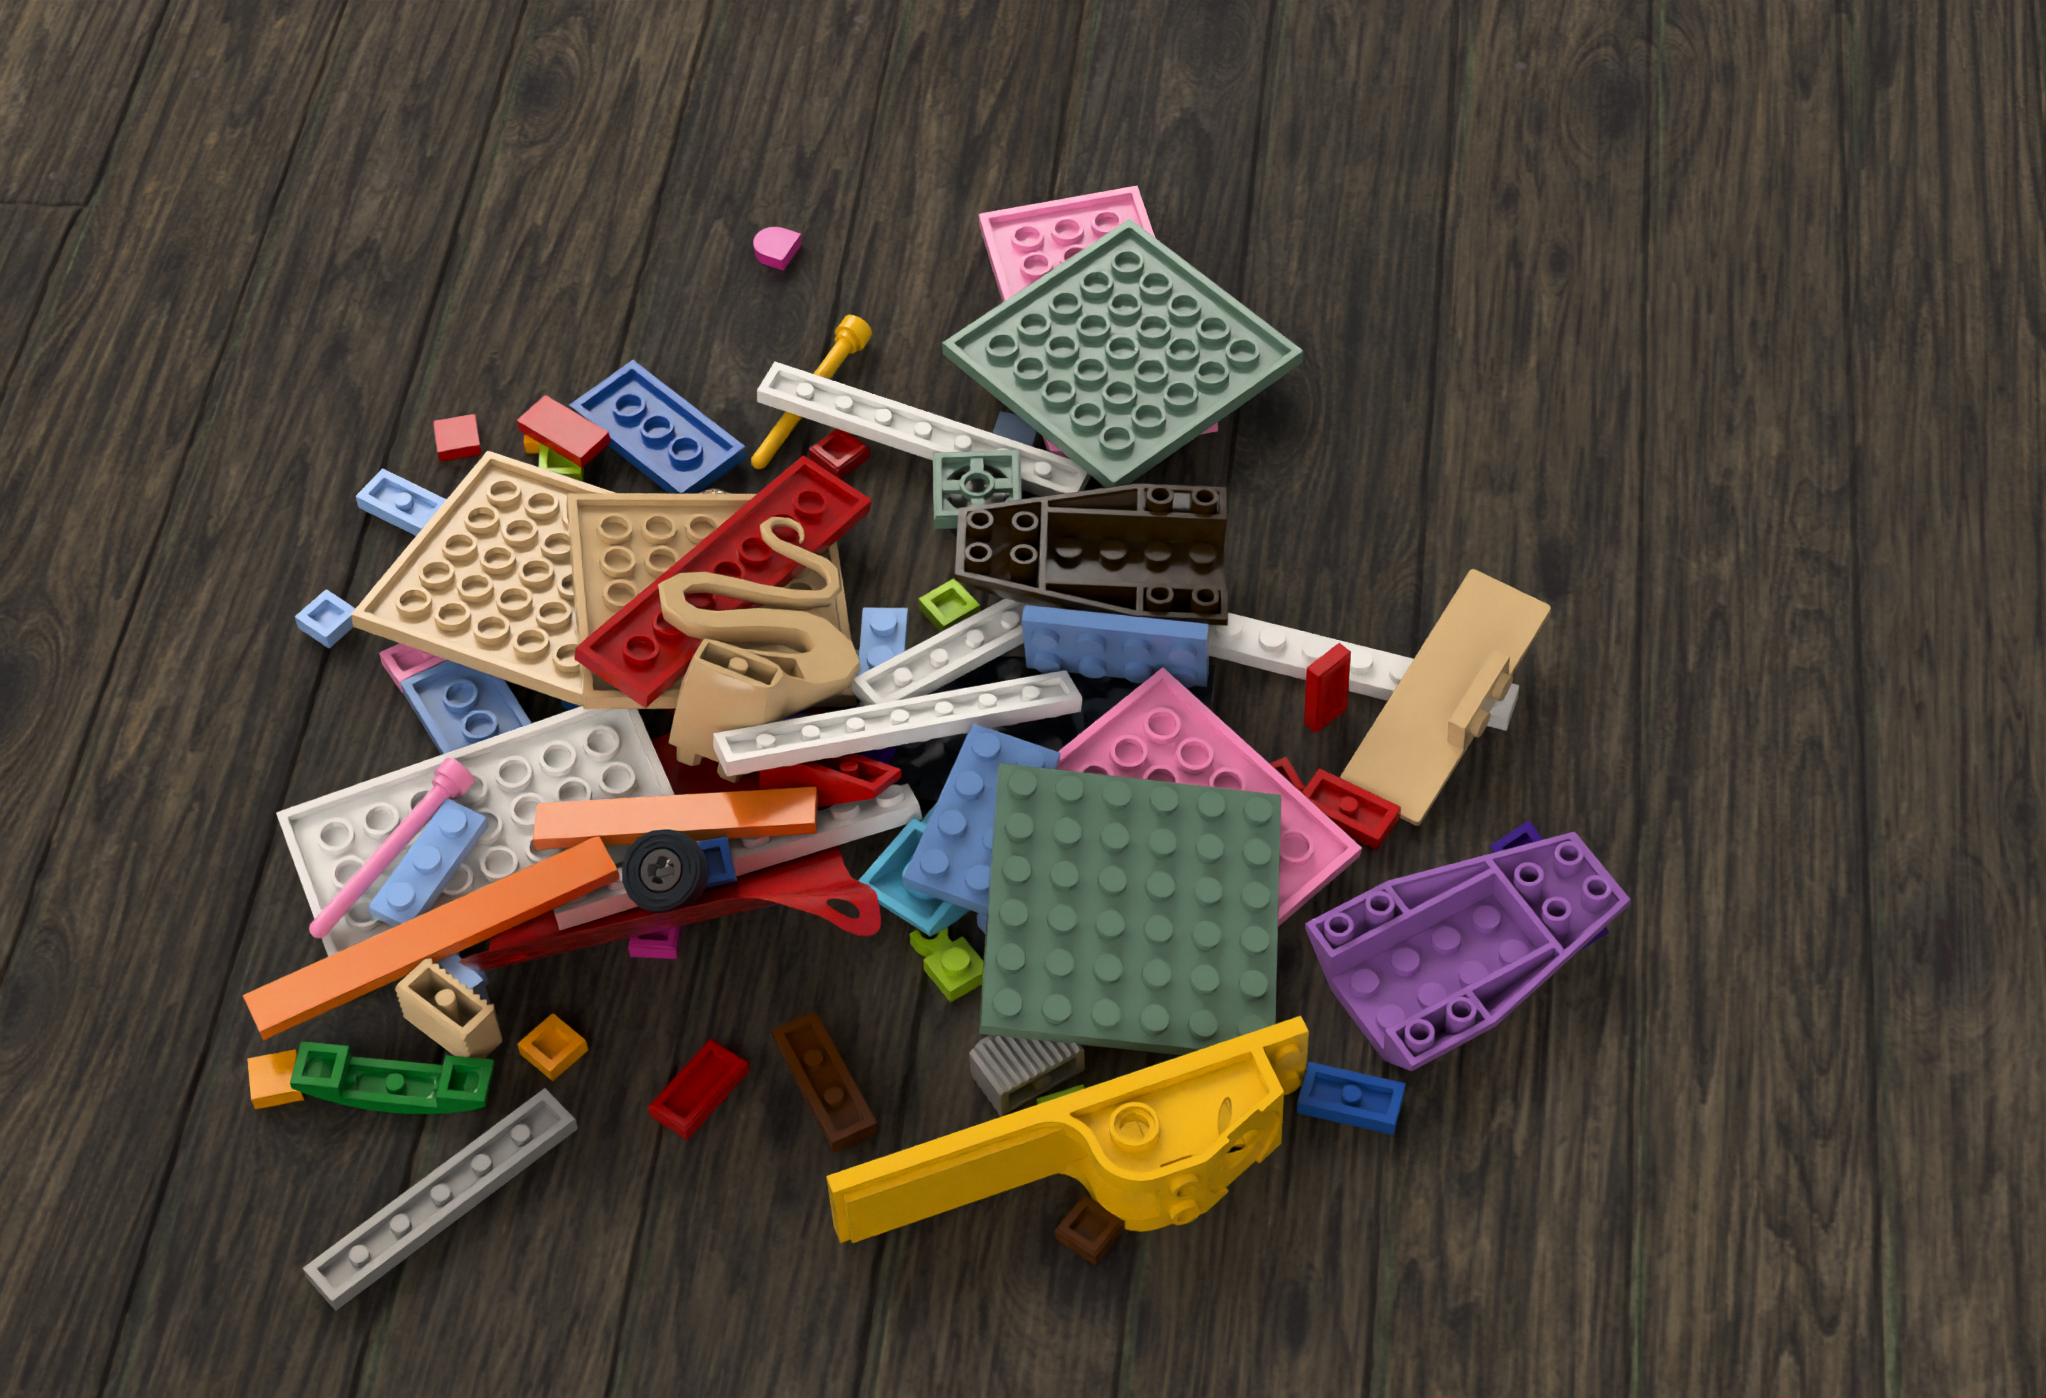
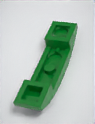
[290,1041,495,1115]

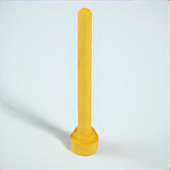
[751,315,872,470]

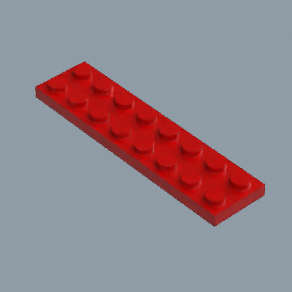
[574,455,872,708]

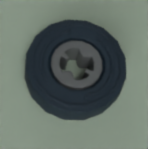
[622,829,708,914]

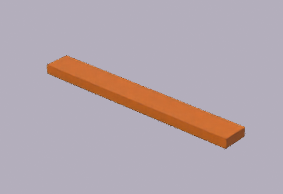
[243,835,620,1041]

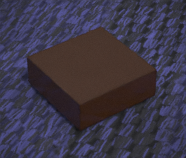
[1054,1194,1125,1265]

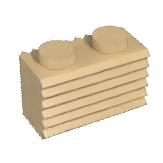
[395,958,503,1059]

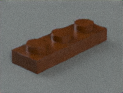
[771,1011,878,1153]

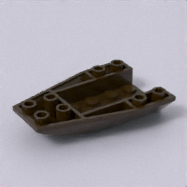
[955,483,1228,626]

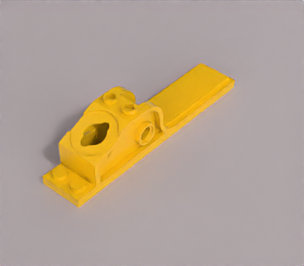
[826,1016,1309,1243]

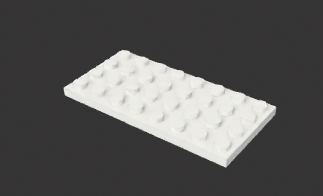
[276,706,674,957]

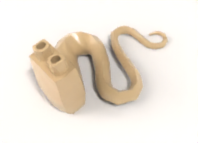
[658,517,861,783]

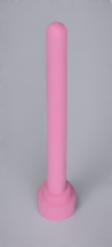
[309,758,475,938]

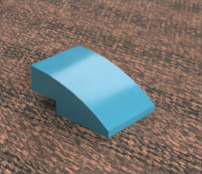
[858,803,970,937]

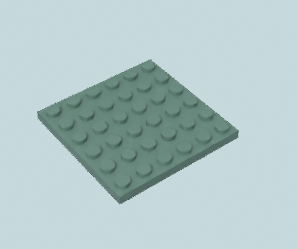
[942,219,1303,488]
[979,763,1281,1055]

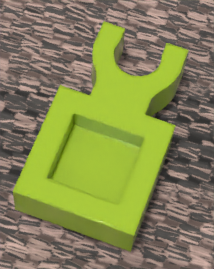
[909,928,984,1003]

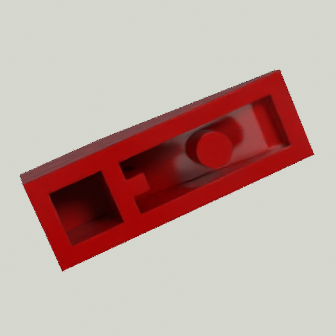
[759,753,901,807]

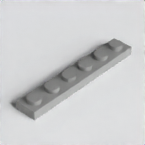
[303,1088,578,1311]

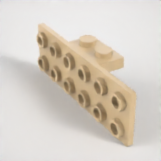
[1340,569,1551,826]

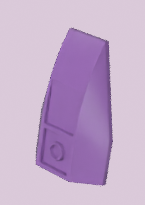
[1305,831,1631,1071]

